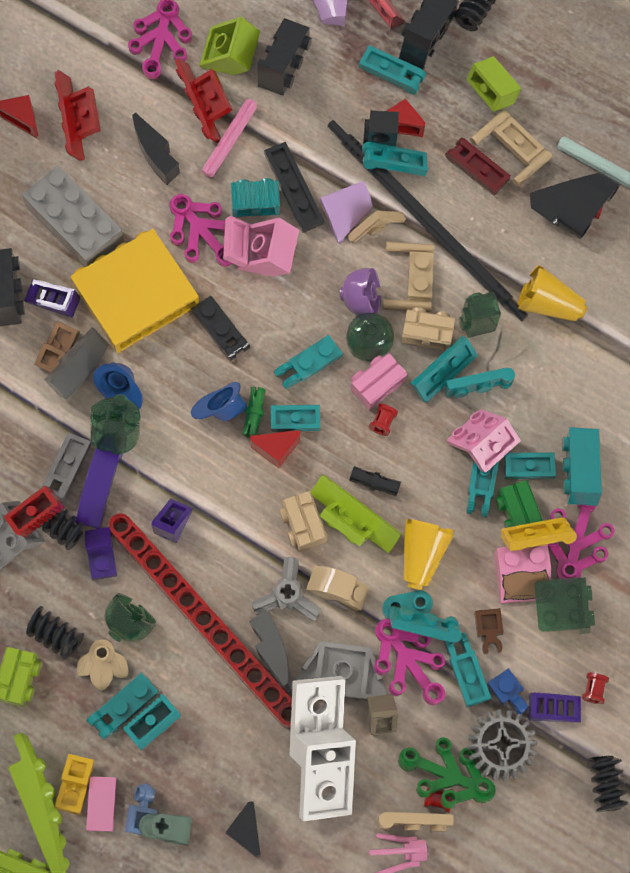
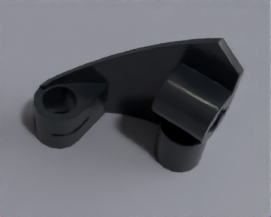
[530,172,620,239]

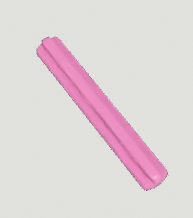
[202,98,257,178]

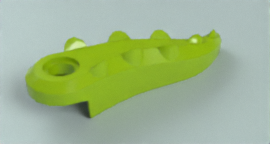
[8,732,70,873]

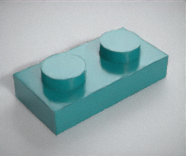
[271,405,321,432]
[504,452,556,479]

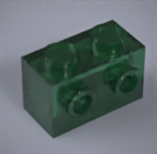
[459,292,501,338]

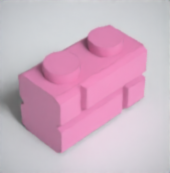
[350,353,407,410]

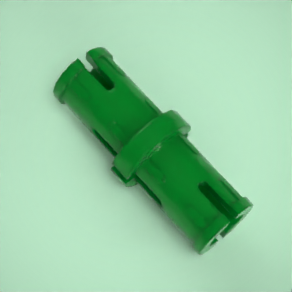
[242,386,266,438]

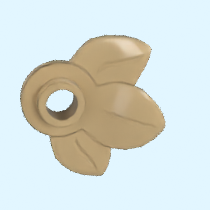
[77,639,129,691]

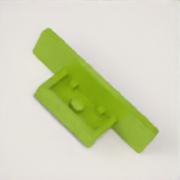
[311,475,402,553]

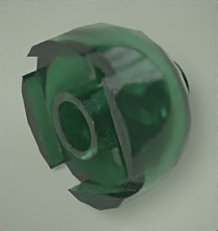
[346,312,394,362]
[104,593,156,642]

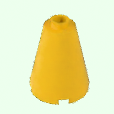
[517,265,588,321]
[403,518,455,590]

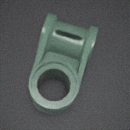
[139,814,193,845]

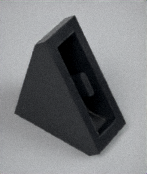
[225,801,261,857]

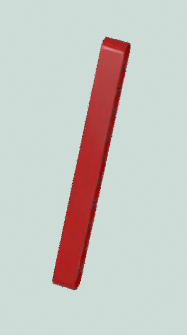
[109,513,292,729]

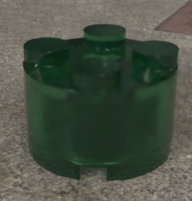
[90,394,141,454]

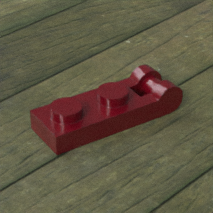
[445,138,511,195]

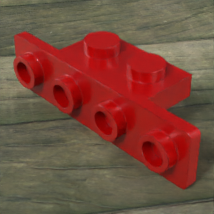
[175,58,233,143]
[54,70,101,161]

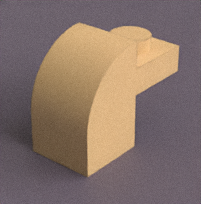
[306,566,369,610]

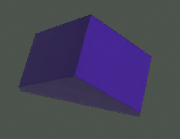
[151,498,193,543]

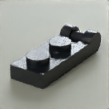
[191,296,250,361]

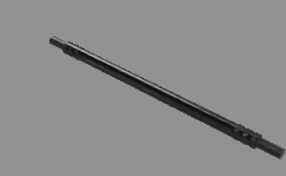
[327,120,528,322]

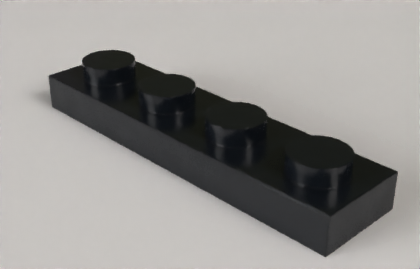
[264,142,324,233]

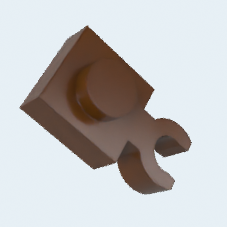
[474,608,504,655]

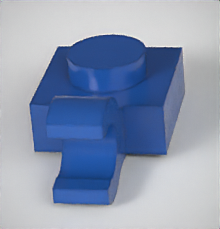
[487,668,529,715]

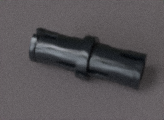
[349,466,401,497]

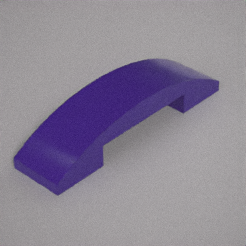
[76,430,128,529]

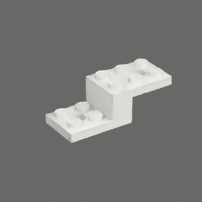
[290,676,356,821]

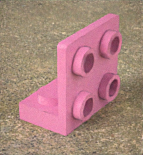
[447,409,521,473]

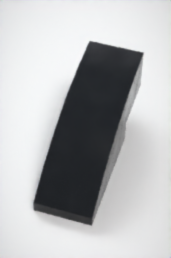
[132,112,180,185]

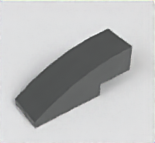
[44,327,109,400]
[249,610,291,694]

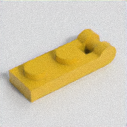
[501,517,577,551]

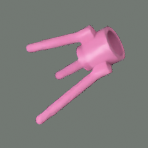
[369,833,427,873]

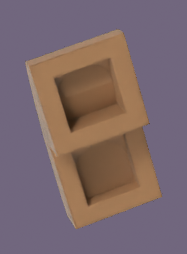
[34,321,81,372]

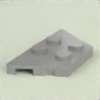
[291,641,388,701]

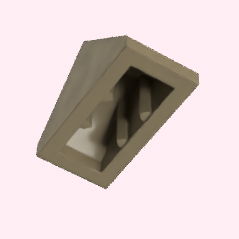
[367,694,398,735]

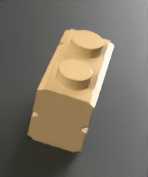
[401,308,455,351]
[279,491,327,552]

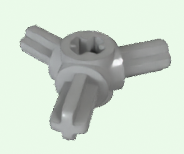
[251,557,321,621]

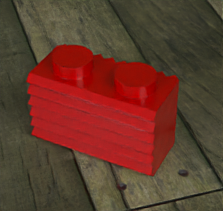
[4,486,65,538]

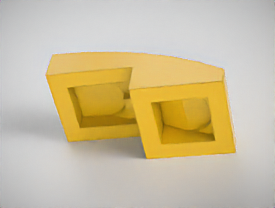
[55,754,94,815]

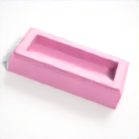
[223,215,250,268]
[86,777,117,832]

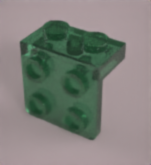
[535,577,595,634]

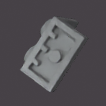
[0,501,45,570]

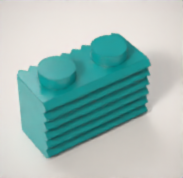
[231,178,280,217]
[123,694,181,751]

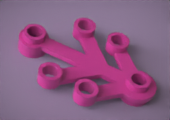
[128,0,192,79]
[169,194,233,267]
[548,505,615,584]
[374,619,445,706]

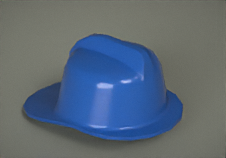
[93,362,143,415]
[191,382,247,422]

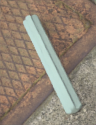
[557,137,630,188]

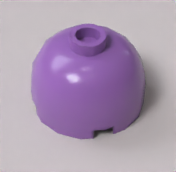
[340,268,381,317]

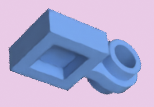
[124,783,157,835]

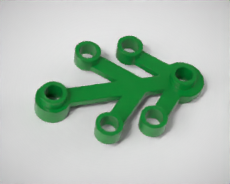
[398,737,496,809]

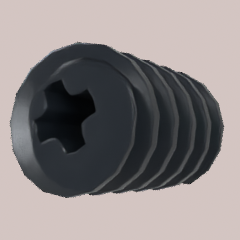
[454,0,496,32]
[40,509,84,551]
[26,606,84,659]
[588,756,628,812]

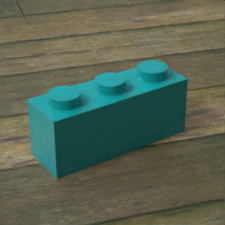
[562,427,602,506]

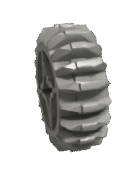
[467,710,538,781]

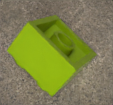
[199,17,260,75]

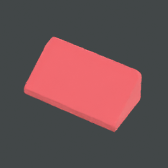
[369,0,405,29]

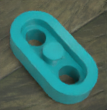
[382,590,433,619]

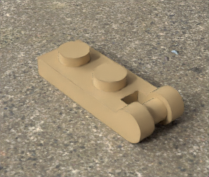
[378,812,454,832]

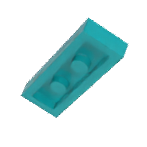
[410,336,478,403]

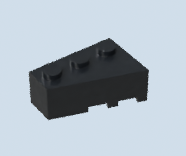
[399,0,459,70]
[257,18,312,96]
[0,248,25,327]

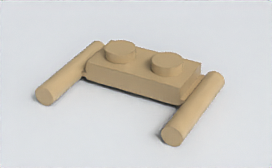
[470,110,552,186]
[383,241,434,312]

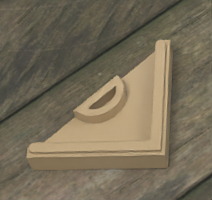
[347,211,406,243]

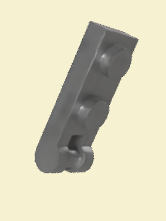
[41,432,92,505]

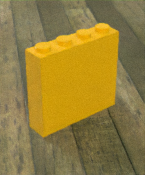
[70,229,199,354]

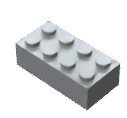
[22,166,124,267]

